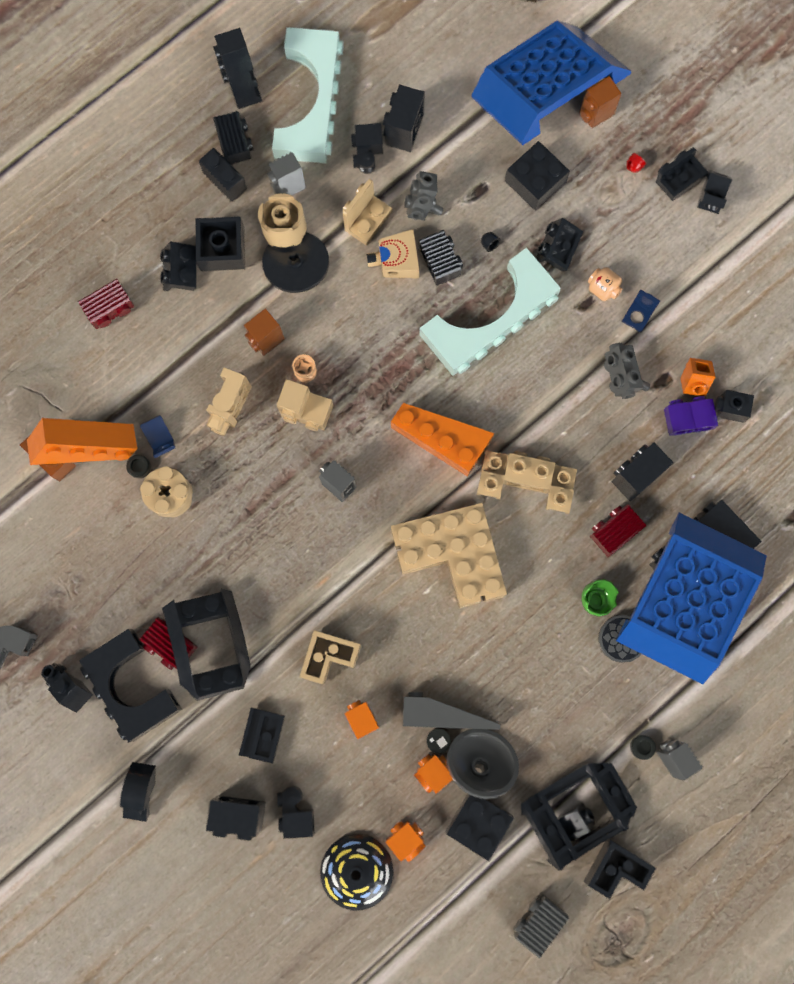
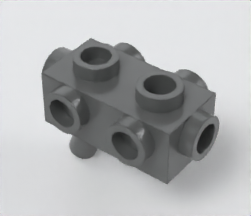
[404,171,443,221]
[604,343,650,399]

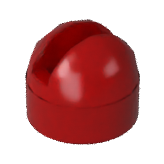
[626,153,646,173]

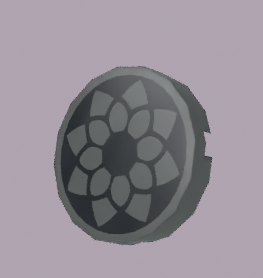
[598,615,641,663]

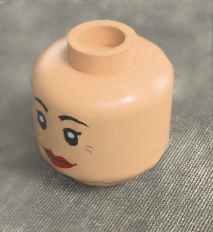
[588,267,623,301]

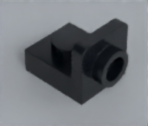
[558,802,595,842]

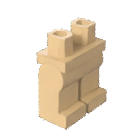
[206,367,252,436]

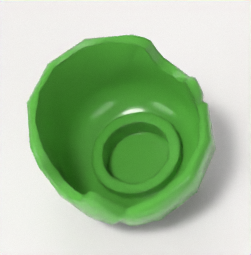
[581,579,619,617]

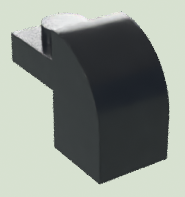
[697,170,732,214]
[120,762,156,822]

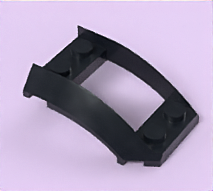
[162,588,251,701]
[521,762,637,871]

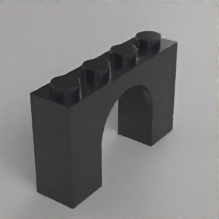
[649,500,762,570]
[79,629,183,743]

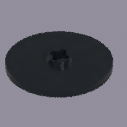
[262,232,329,293]

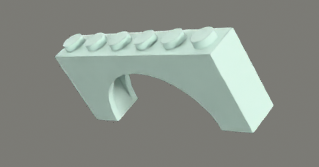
[272,27,343,163]
[419,248,561,376]

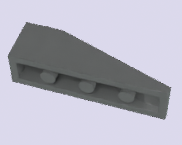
[403,692,500,729]

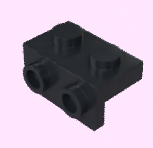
[656,147,709,201]
[160,241,197,291]

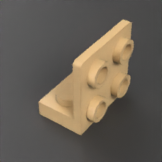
[342,179,392,246]

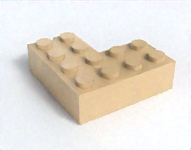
[391,503,507,608]

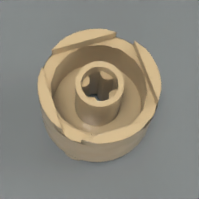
[258,193,307,247]
[140,467,193,517]

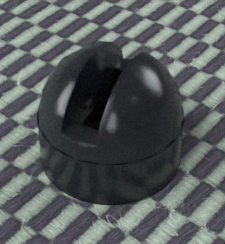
[481,232,501,252]

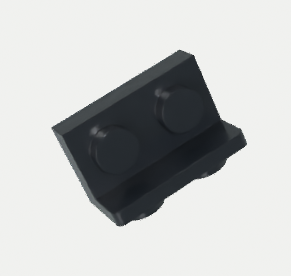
[536,218,584,272]

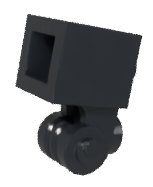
[351,123,383,174]
[41,663,93,713]
[277,786,315,839]

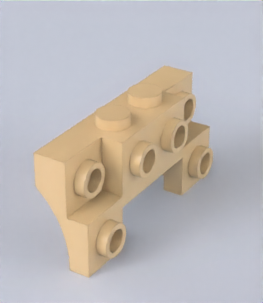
[477,450,577,514]

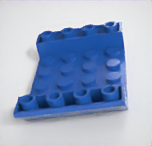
[472,20,631,145]
[615,512,767,684]

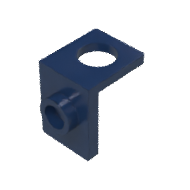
[622,289,660,332]
[140,415,176,458]

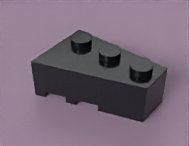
[213,28,263,110]

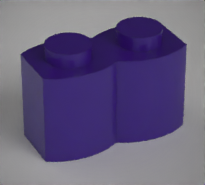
[664,396,718,436]

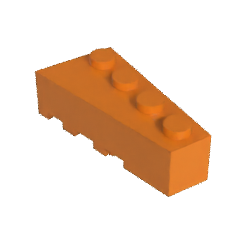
[391,403,494,477]
[27,418,137,465]

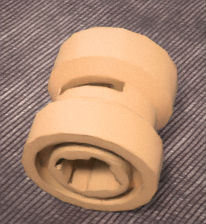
[292,354,317,382]

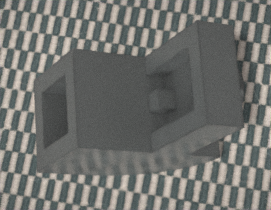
[0,626,38,669]

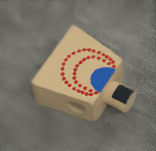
[366,229,419,278]

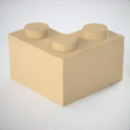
[277,379,333,431]
[300,631,361,685]

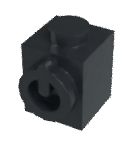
[715,390,754,423]

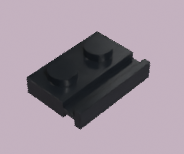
[239,707,285,764]

